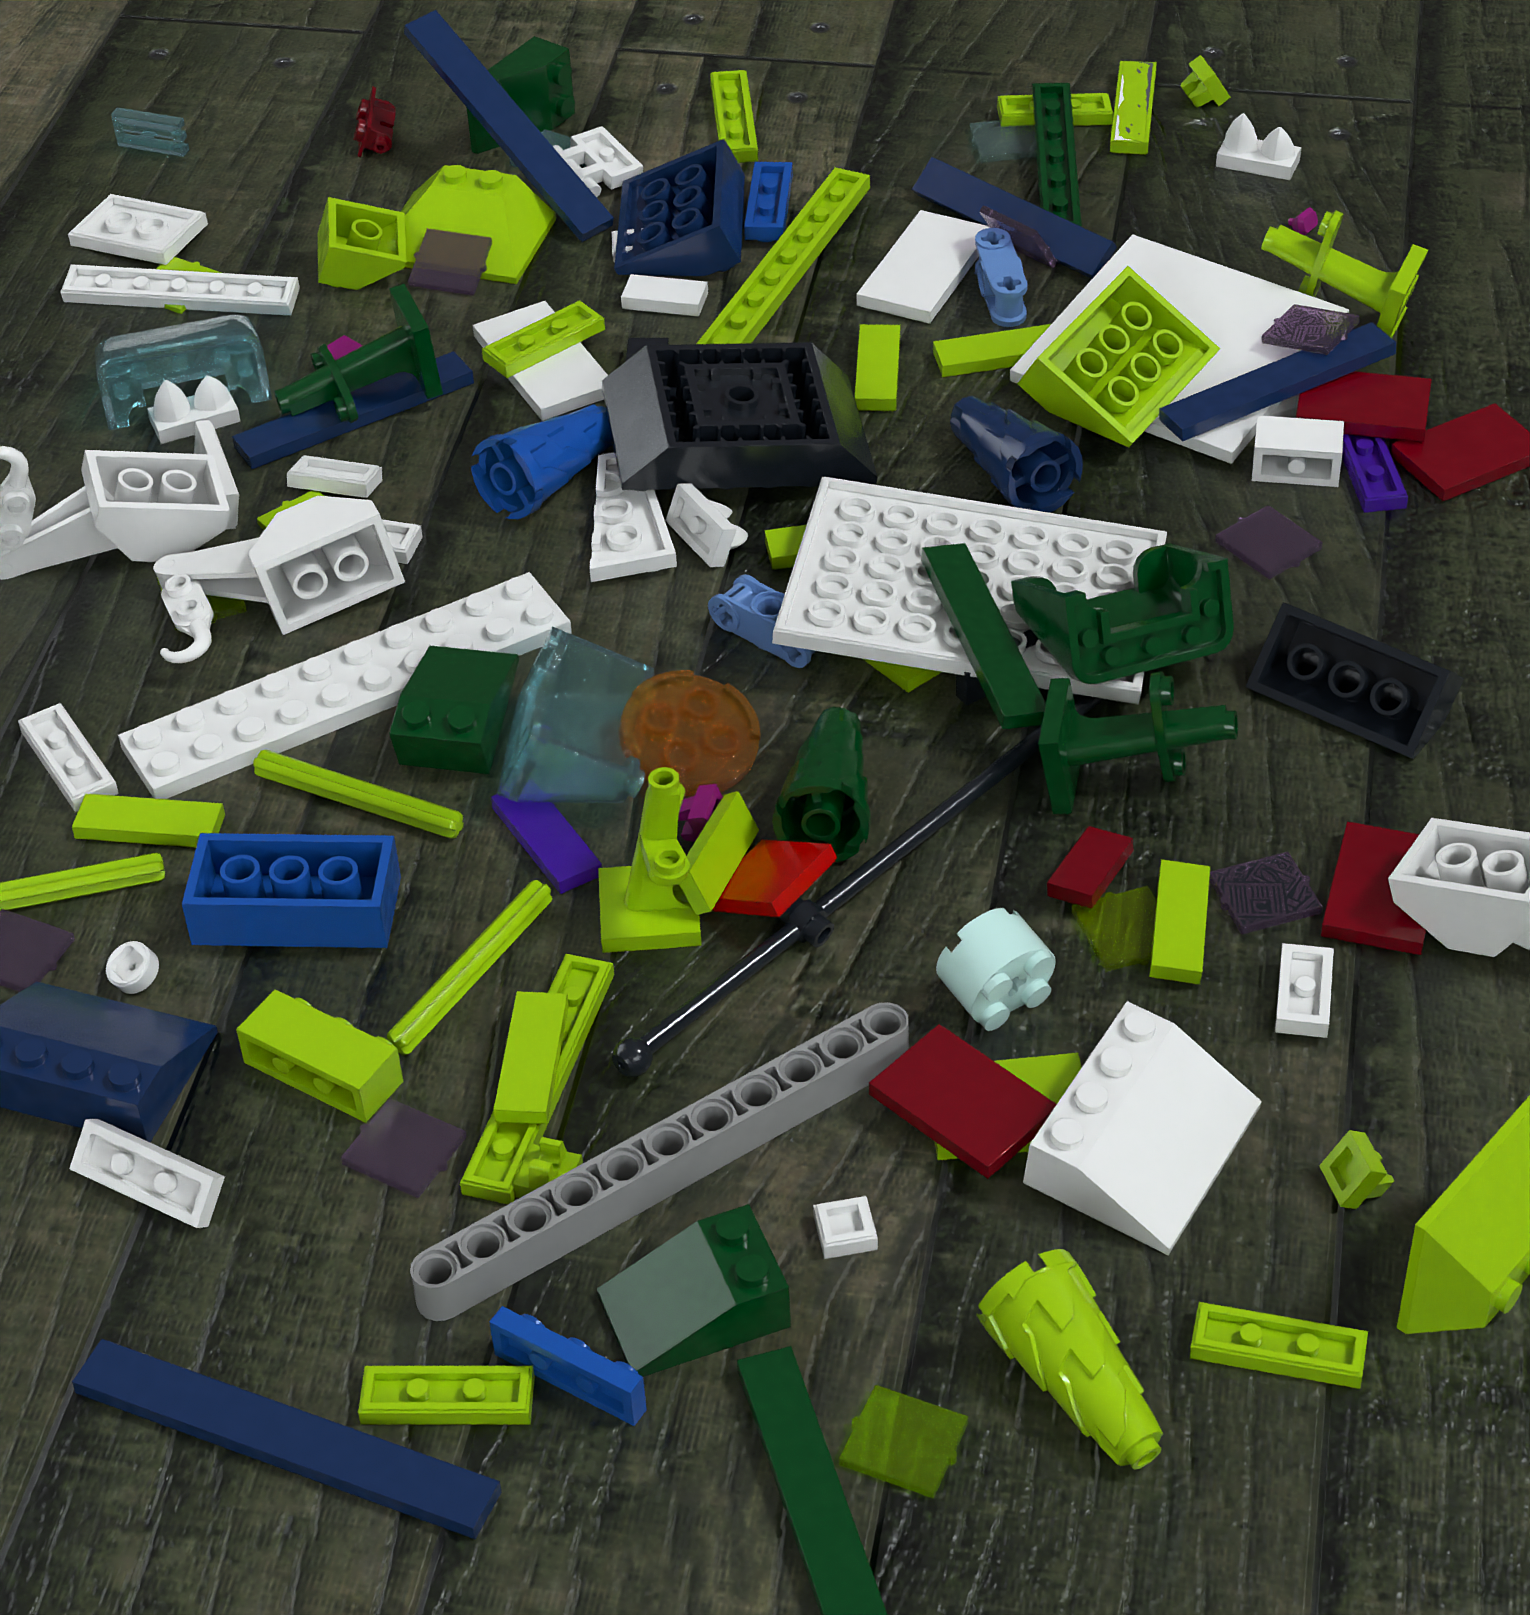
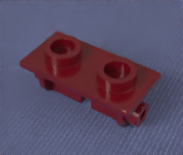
[353,86,396,158]

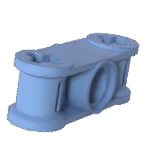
[975,228,1027,327]
[708,574,816,668]

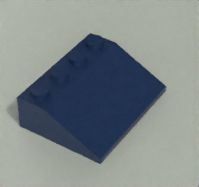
[614,139,745,276]
[0,981,218,1142]

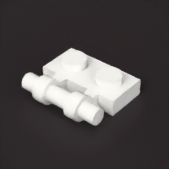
[553,126,643,197]

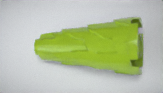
[976,1249,1163,1470]

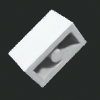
[1252,415,1344,487]

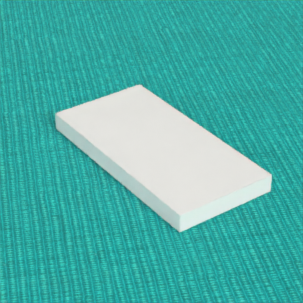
[857,210,992,324]
[473,301,608,421]

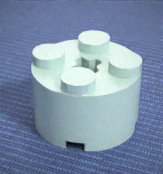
[936,908,1056,1031]

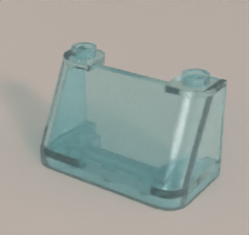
[95,315,272,430]
[497,627,657,803]

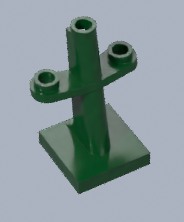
[274,284,443,424]
[1038,672,1238,814]

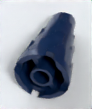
[950,396,1083,513]

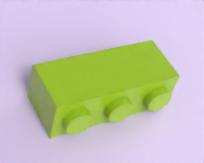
[236,989,404,1123]

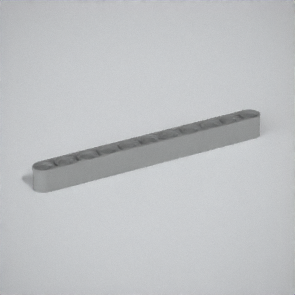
[410,1002,909,1321]

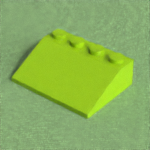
[1017,266,1221,447]

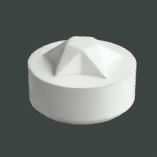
[106,941,159,994]

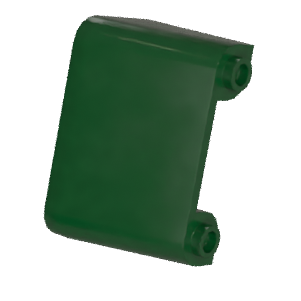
[1011,543,1234,684]

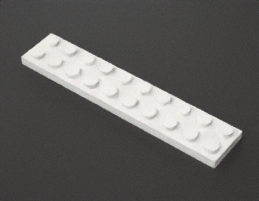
[118,572,572,799]

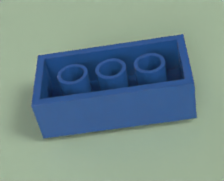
[182,833,401,948]

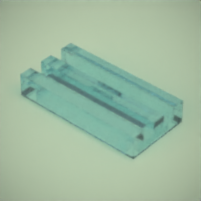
[111,107,190,157]

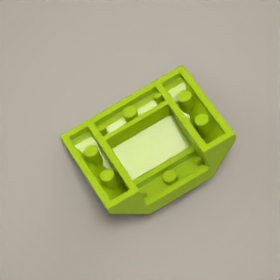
[400,165,556,284]
[1397,1095,1530,1334]

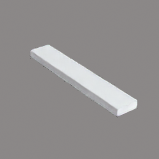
[60,264,300,316]

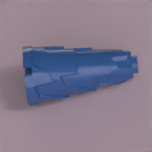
[471,404,613,520]

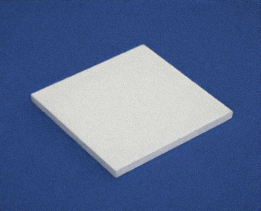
[1010,234,1349,464]

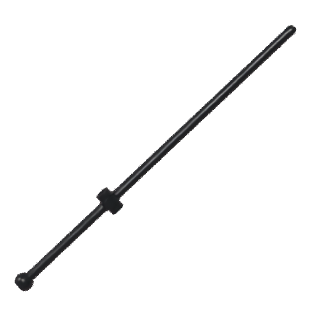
[612,695,1104,1077]

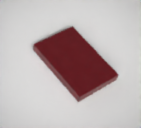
[1296,371,1432,442]
[1391,403,1530,501]
[1321,821,1427,955]
[869,1024,1057,1179]

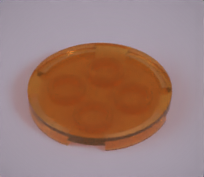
[619,670,761,796]

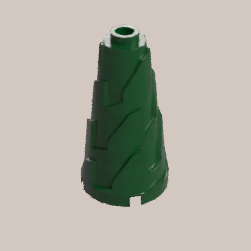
[772,707,871,863]

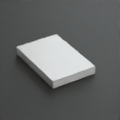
[68,194,208,265]

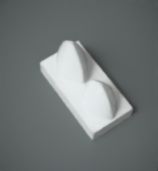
[1216,113,1301,180]
[147,375,241,444]
[665,483,748,567]

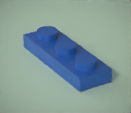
[744,162,793,242]
[489,1306,647,1426]

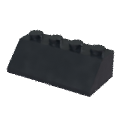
[1246,602,1464,759]

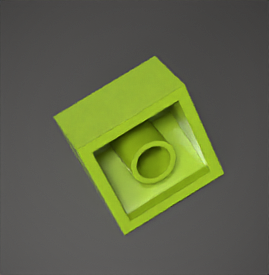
[318,197,407,290]

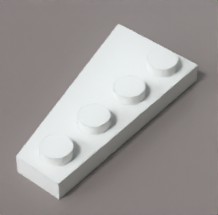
[590,453,677,582]

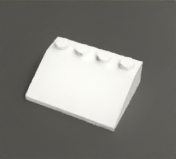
[1023,1001,1262,1255]

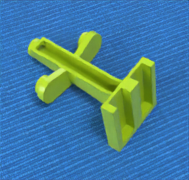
[1261,210,1428,338]
[598,767,702,953]

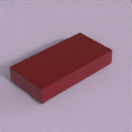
[1047,826,1133,909]

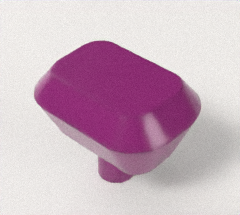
[1288,207,1318,236]

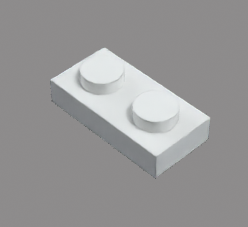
[1275,943,1334,1038]

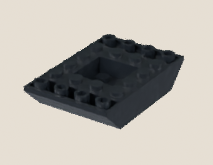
[602,342,878,491]

